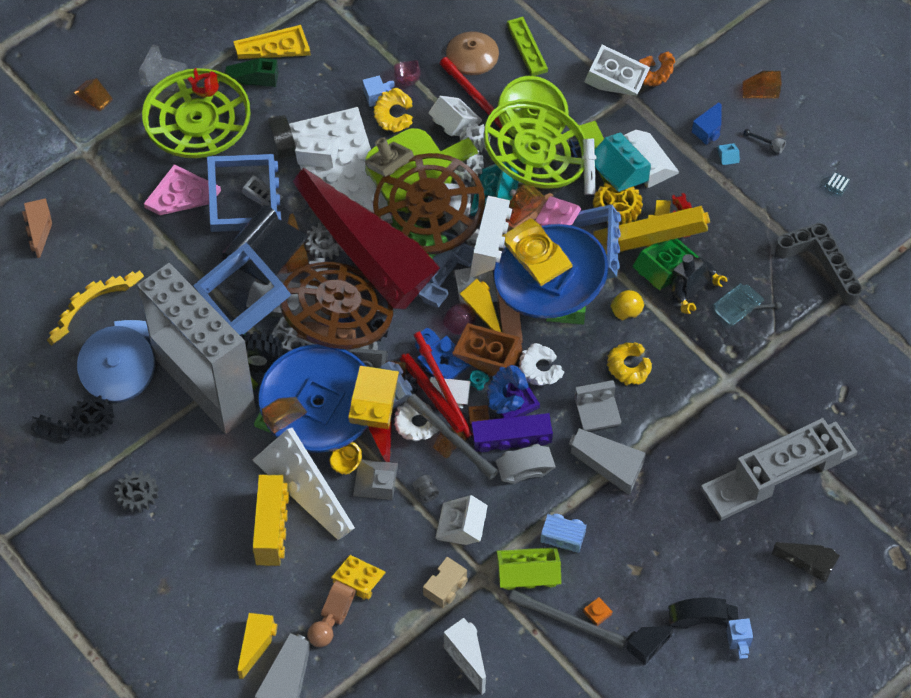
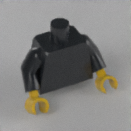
[671,254,727,314]

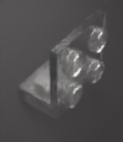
[139,44,187,93]

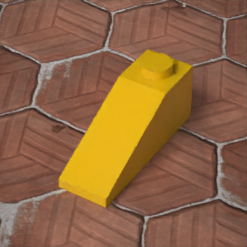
[460,279,501,332]
[237,613,277,679]

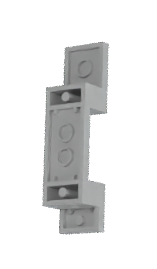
[701,418,857,521]

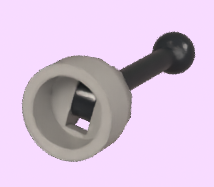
[744,129,786,154]

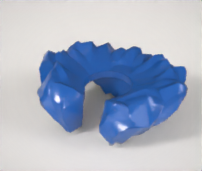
[487,365,529,414]

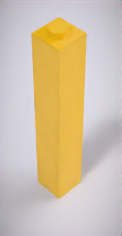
[593,206,710,255]

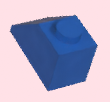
[692,103,722,145]

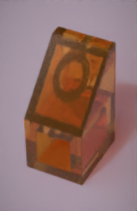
[507,185,545,226]

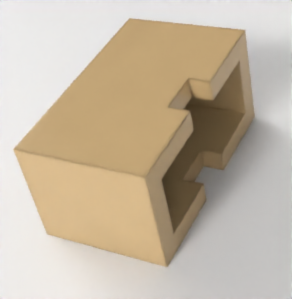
[423,557,468,608]

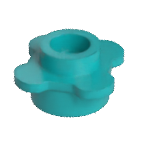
[467,370,489,391]

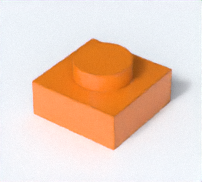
[583,597,613,626]

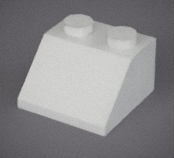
[429,96,482,136]
[295,133,341,168]
[436,495,488,545]

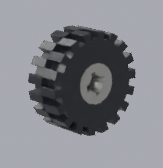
[240,331,283,373]

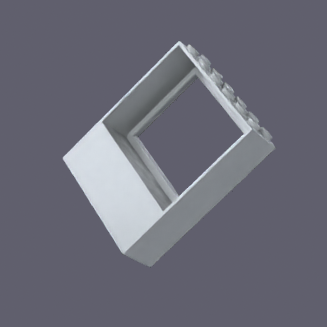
[137,263,256,434]

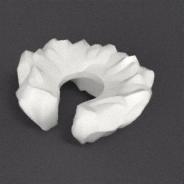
[519,343,564,386]
[394,401,438,441]

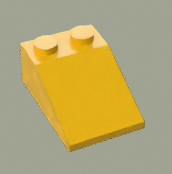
[349,366,399,429]

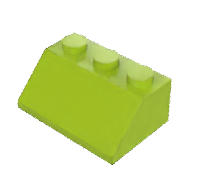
[497,547,561,590]

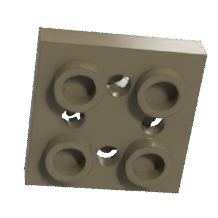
[364,137,414,177]

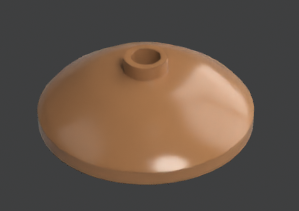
[446,32,499,75]

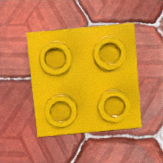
[331,555,386,600]

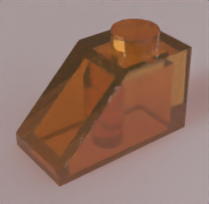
[742,71,782,98]
[262,397,307,434]

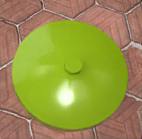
[498,76,569,139]

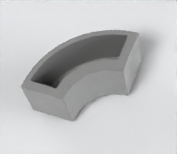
[496,444,556,484]

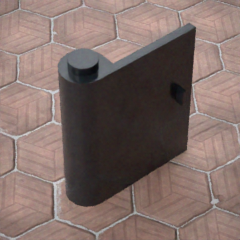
[222,205,308,285]

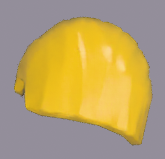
[611,290,644,320]
[329,442,362,475]

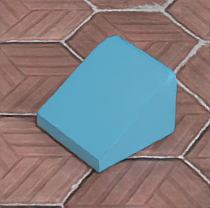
[717,143,740,165]

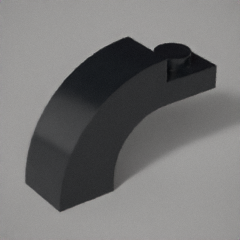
[668,597,739,629]

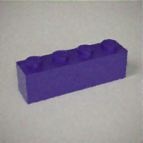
[471,413,553,452]

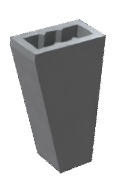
[569,428,645,494]
[255,633,310,698]

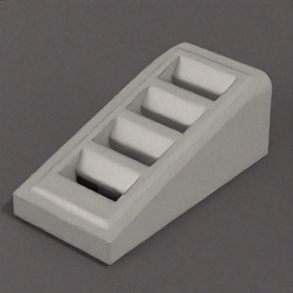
[241,175,283,207]

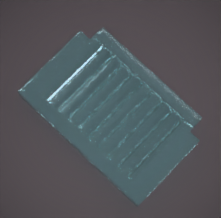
[713,283,764,326]

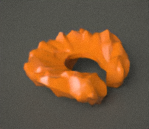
[639,51,675,87]

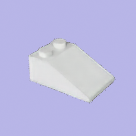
[584,45,650,96]
[444,618,486,694]

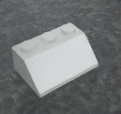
[624,130,679,188]

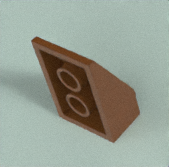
[453,323,523,376]

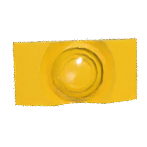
[502,218,573,286]

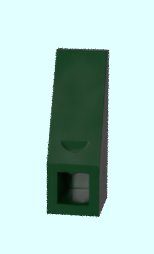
[225,58,279,87]

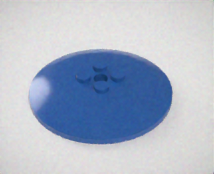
[494,224,608,319]
[259,344,368,453]

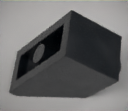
[626,626,674,665]

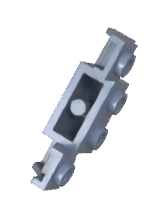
[417,232,475,308]

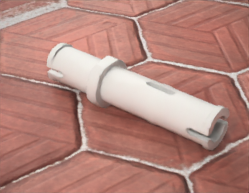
[582,139,597,195]

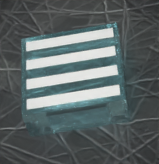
[825,172,851,196]

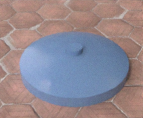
[77,326,155,403]

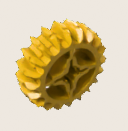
[593,182,643,225]

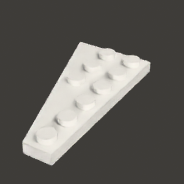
[253,428,355,540]

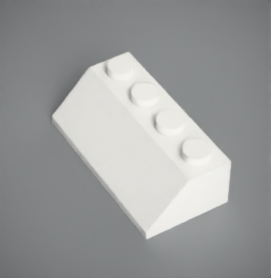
[470,196,512,277]

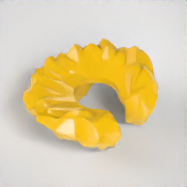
[374,88,413,132]
[607,342,652,385]

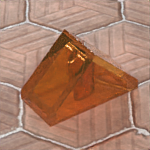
[74,78,113,111]

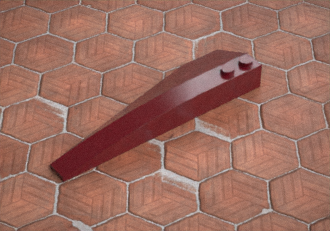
[292,168,440,309]

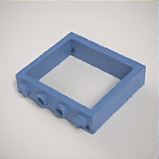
[207,154,281,232]
[571,204,621,279]
[193,242,291,335]

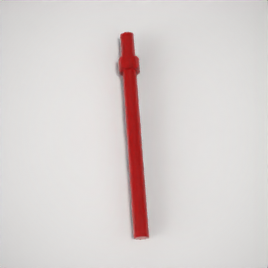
[414,331,473,438]

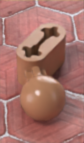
[307,581,356,648]

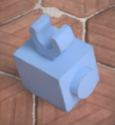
[363,75,394,107]
[726,619,753,659]

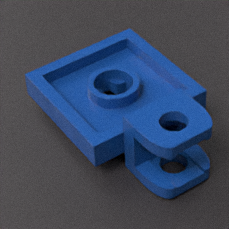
[415,328,471,379]

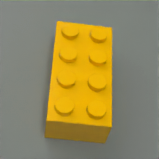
[253,475,289,566]

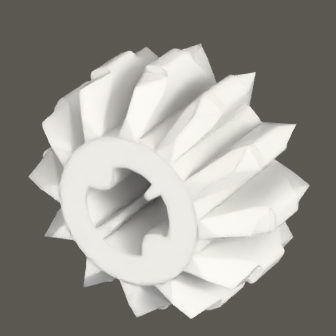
[460,122,490,152]

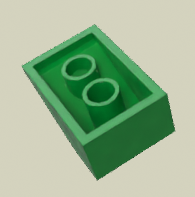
[633,239,699,290]

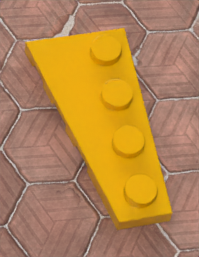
[233,25,311,59]

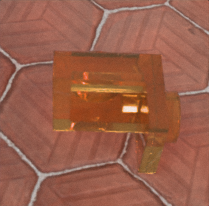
[433,427,468,459]

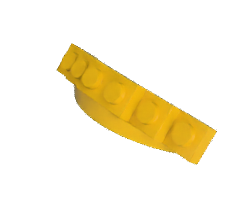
[47,271,144,346]

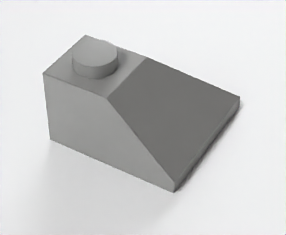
[353,460,398,500]

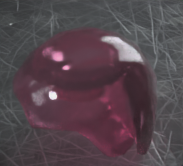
[394,60,421,86]
[443,303,476,335]

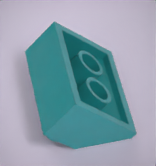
[594,132,651,192]
[470,162,521,216]

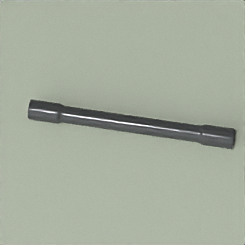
[407,394,498,479]
[509,590,627,649]

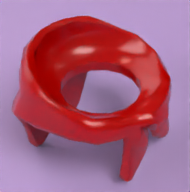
[187,68,219,97]

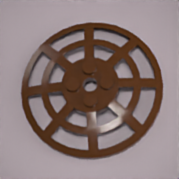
[373,153,485,255]
[280,262,393,349]

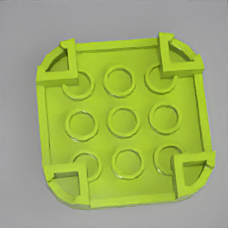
[365,128,452,213]

